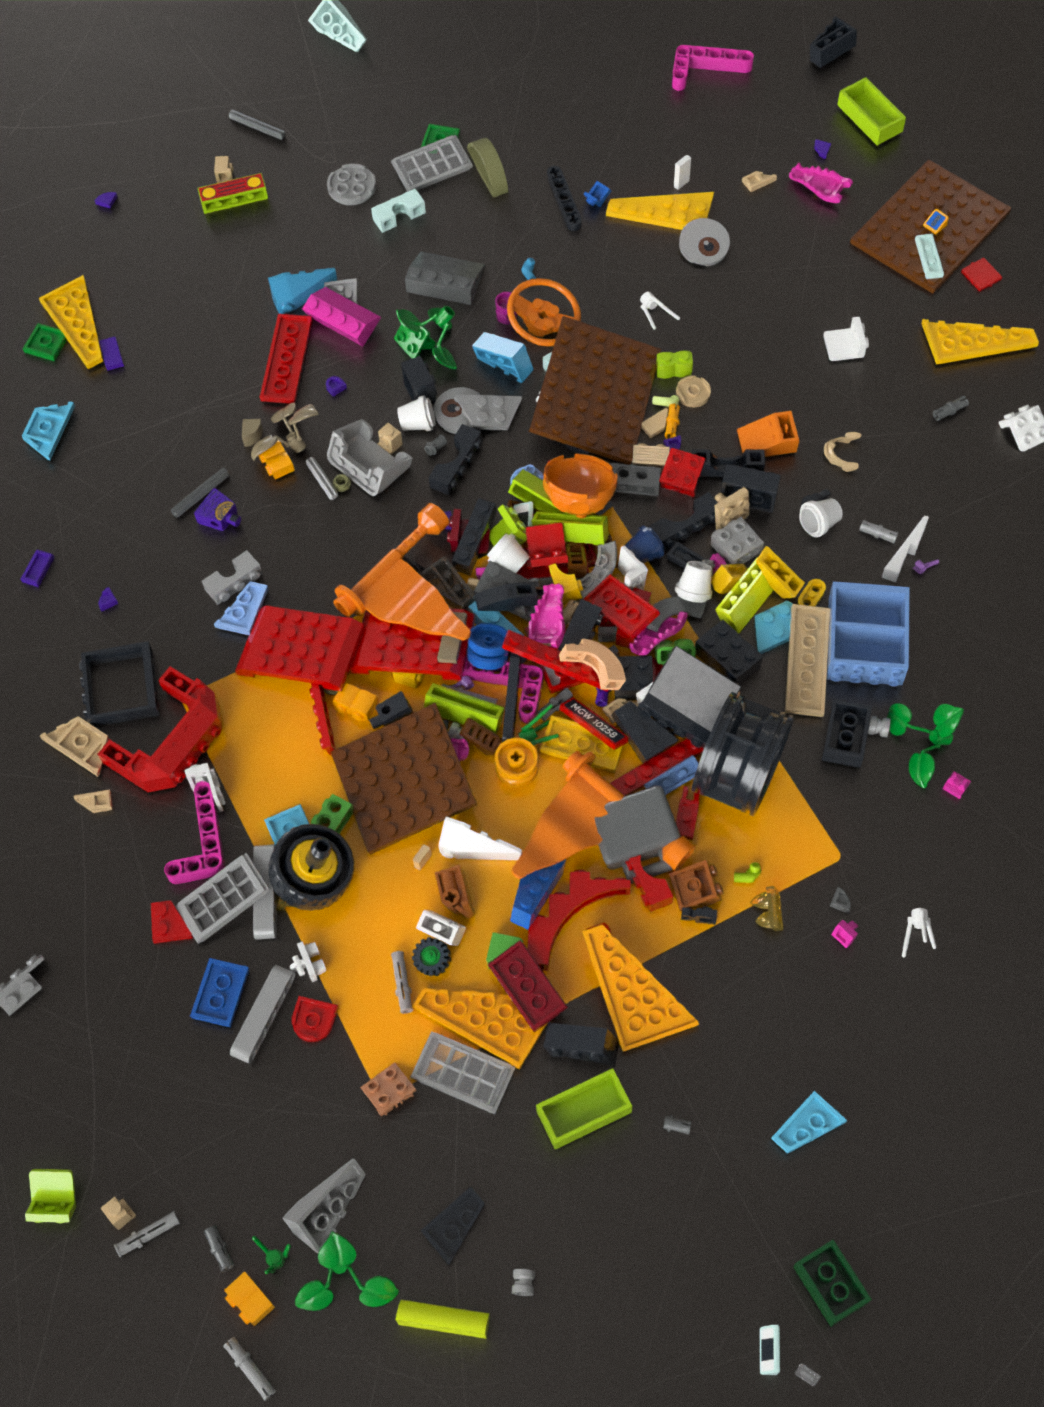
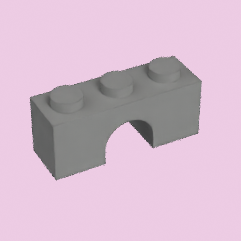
[202,550,262,605]

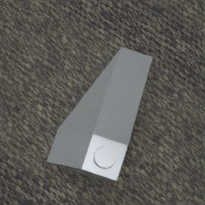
[283,1158,366,1253]

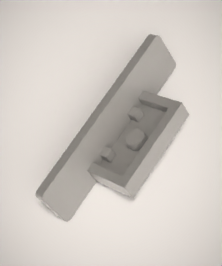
[0,954,45,1016]

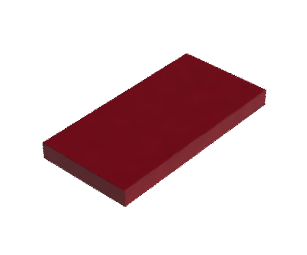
[487,940,568,1032]

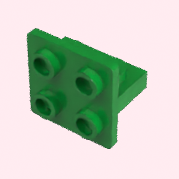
[394,320,436,358]

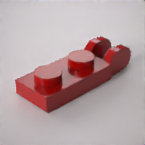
[676,786,700,840]

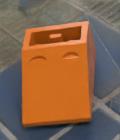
[737,411,799,457]

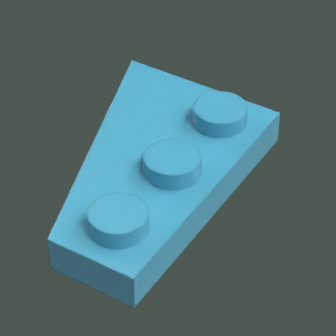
[771,1091,847,1154]

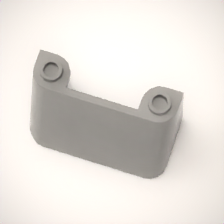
[327,419,413,496]

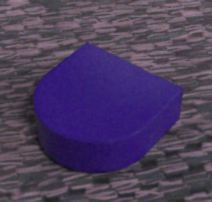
[326,376,347,397]

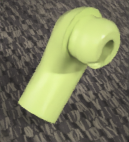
[652,395,680,407]

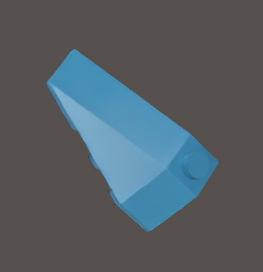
[268,268,337,314]

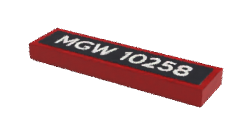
[559,697,629,750]

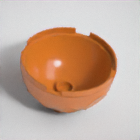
[543,454,618,518]

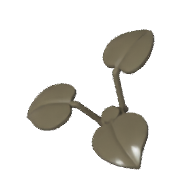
[251,402,319,461]

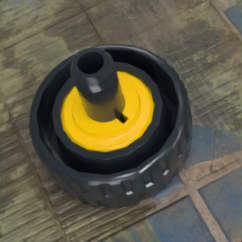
[268,824,355,911]

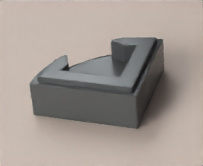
[830,887,851,914]

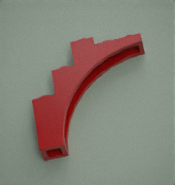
[528,869,631,971]

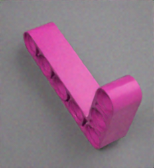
[672,45,754,91]
[463,659,543,724]
[164,781,225,884]

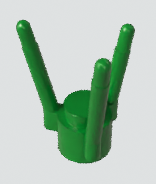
[518,704,559,746]
[252,1236,291,1274]

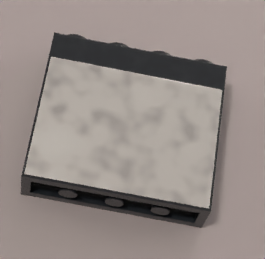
[638,646,741,748]

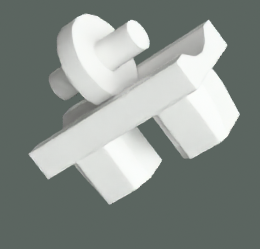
[290,941,326,983]

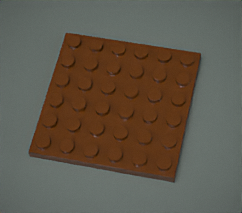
[331,703,477,855]

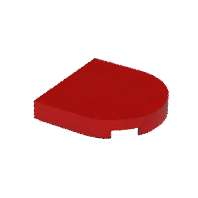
[291,996,339,1042]

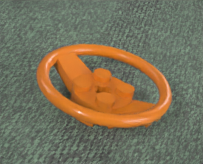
[507,278,581,346]

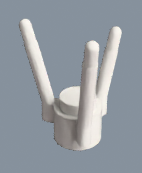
[640,291,680,330]
[902,908,936,957]

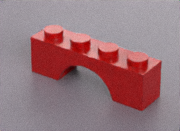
[625,855,673,912]

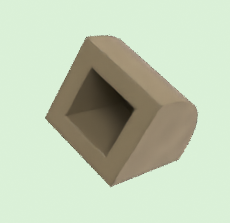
[242,419,263,447]

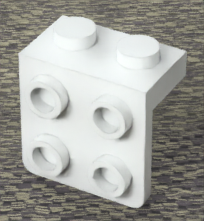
[823,317,869,361]
[999,405,1044,452]
[185,763,225,812]

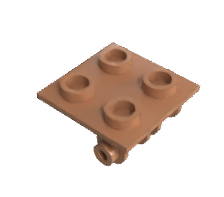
[360,1063,416,1116]

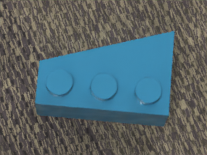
[472,332,534,383]

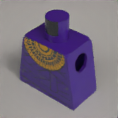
[194,488,241,531]

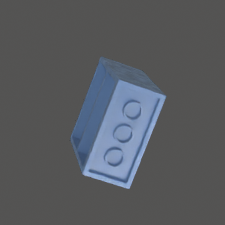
[826,581,909,686]

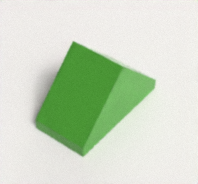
[486,932,523,969]

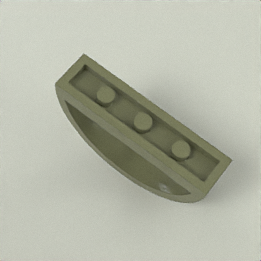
[467,137,508,198]

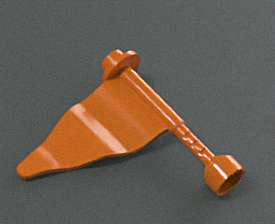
[333,503,471,641]
[511,751,696,879]

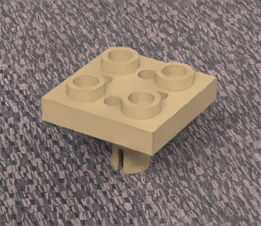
[714,487,749,530]

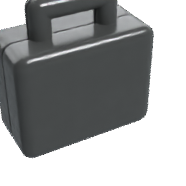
[594,785,680,884]

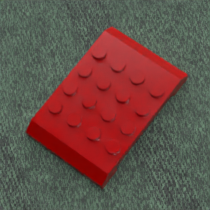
[235,606,365,692]
[350,608,475,681]

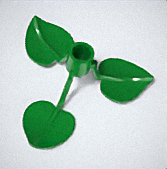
[396,306,457,369]
[887,703,964,788]
[295,1231,399,1311]

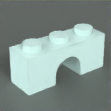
[371,189,426,233]

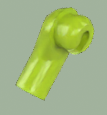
[734,862,761,883]

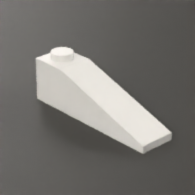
[439,817,522,860]

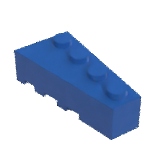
[510,859,566,930]

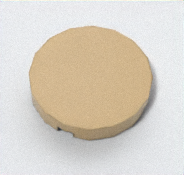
[676,375,711,408]

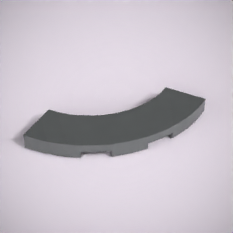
[646,596,707,632]

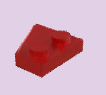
[151,900,193,944]

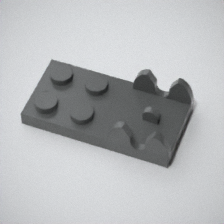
[473,560,542,622]

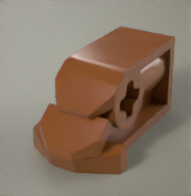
[434,865,475,919]

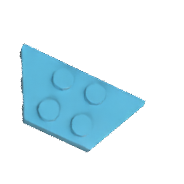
[22,402,75,460]
[754,601,792,654]

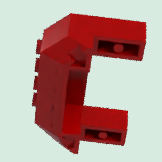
[97,666,223,792]

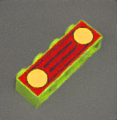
[197,173,268,214]

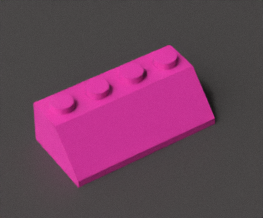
[302,287,381,346]

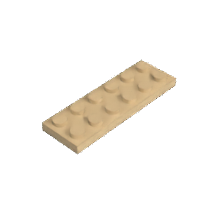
[785,604,830,717]

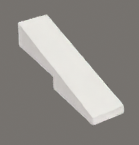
[882,515,929,582]

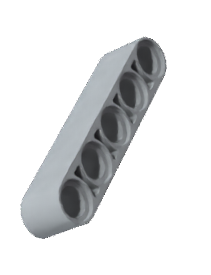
[253,844,277,940]
[230,965,295,1064]

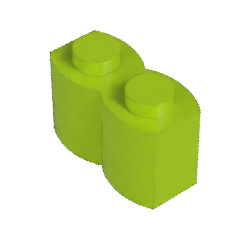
[656,351,693,379]

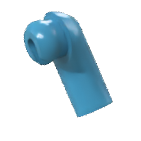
[521,258,536,280]

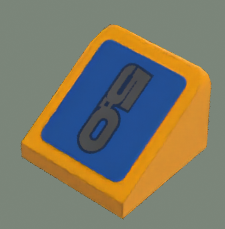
[923,209,949,235]

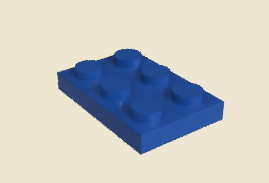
[190,958,250,1028]

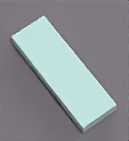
[915,234,944,279]

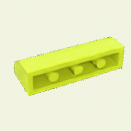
[715,557,773,634]
[396,1300,490,1339]

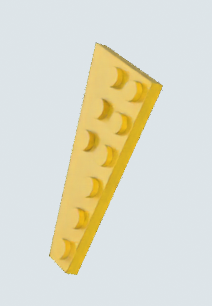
[606,192,714,230]
[39,275,103,369]
[921,319,1039,365]

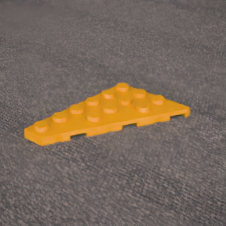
[582,925,699,1052]
[413,988,548,1069]

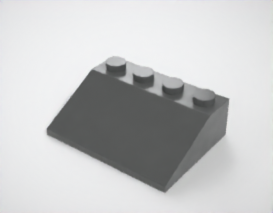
[405,251,485,305]

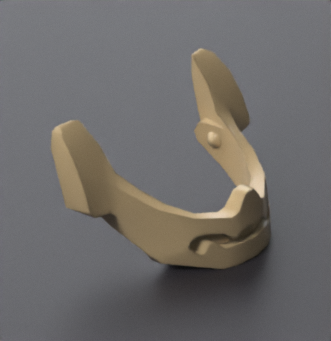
[824,432,861,472]

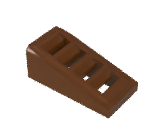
[565,543,587,578]
[459,718,502,756]

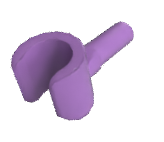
[913,559,939,574]
[449,676,474,690]

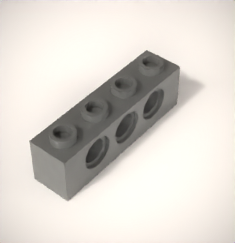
[609,463,661,496]

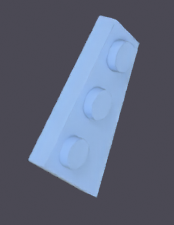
[214,581,268,635]

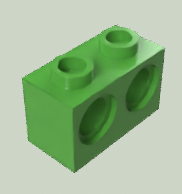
[311,794,353,834]

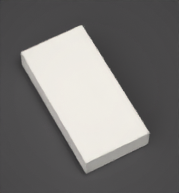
[674,155,691,190]

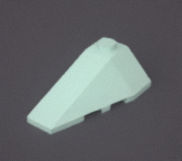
[308,0,367,52]

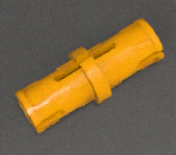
[664,404,680,439]

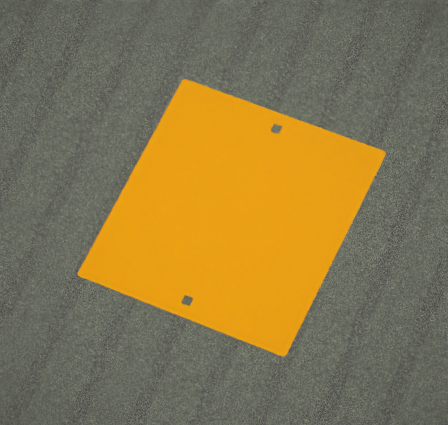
[183,507,841,1084]

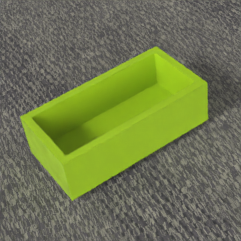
[838,77,906,145]
[536,1068,632,1150]

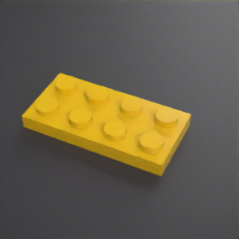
[540,715,623,773]

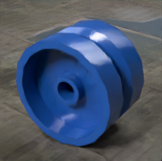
[467,623,509,670]

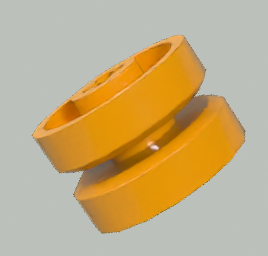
[495,738,538,788]

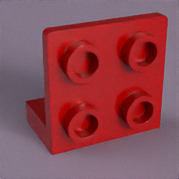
[659,448,705,498]
[526,522,568,567]

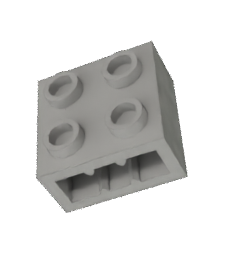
[711,517,764,564]

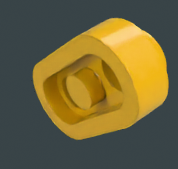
[797,579,826,607]

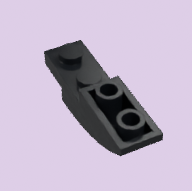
[475,582,544,611]

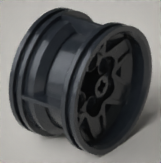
[691,692,794,817]

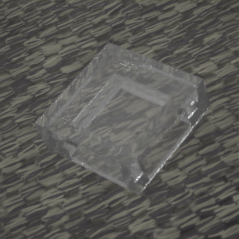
[795,1363,821,1386]

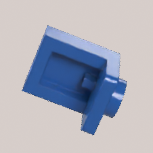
[583,181,611,207]

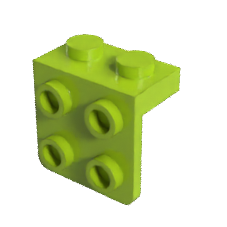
[489,504,527,546]
[25,1169,76,1223]

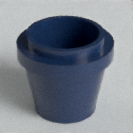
[624,525,665,564]

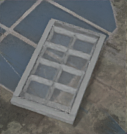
[391,135,473,192]
[175,853,270,944]
[411,1031,516,1114]

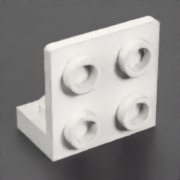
[618,546,648,590]

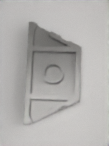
[454,394,522,430]

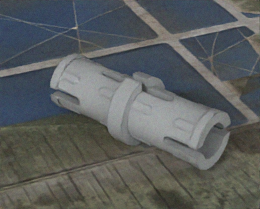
[859,520,898,544]

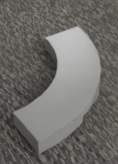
[573,541,617,603]

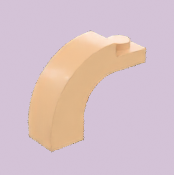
[559,639,626,690]

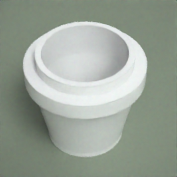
[398,395,436,431]
[799,498,843,537]
[487,533,530,573]
[675,561,712,603]

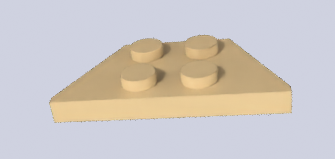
[40,716,109,777]

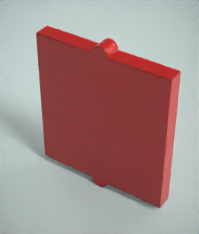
[961,258,1002,291]

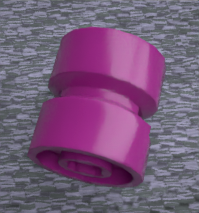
[495,292,518,325]

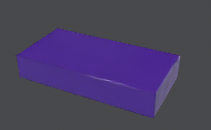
[99,337,124,371]
[21,549,55,587]

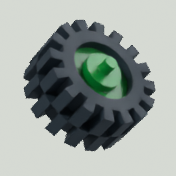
[412,937,451,976]

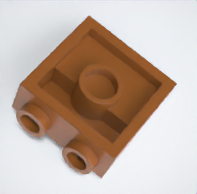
[669,860,724,912]

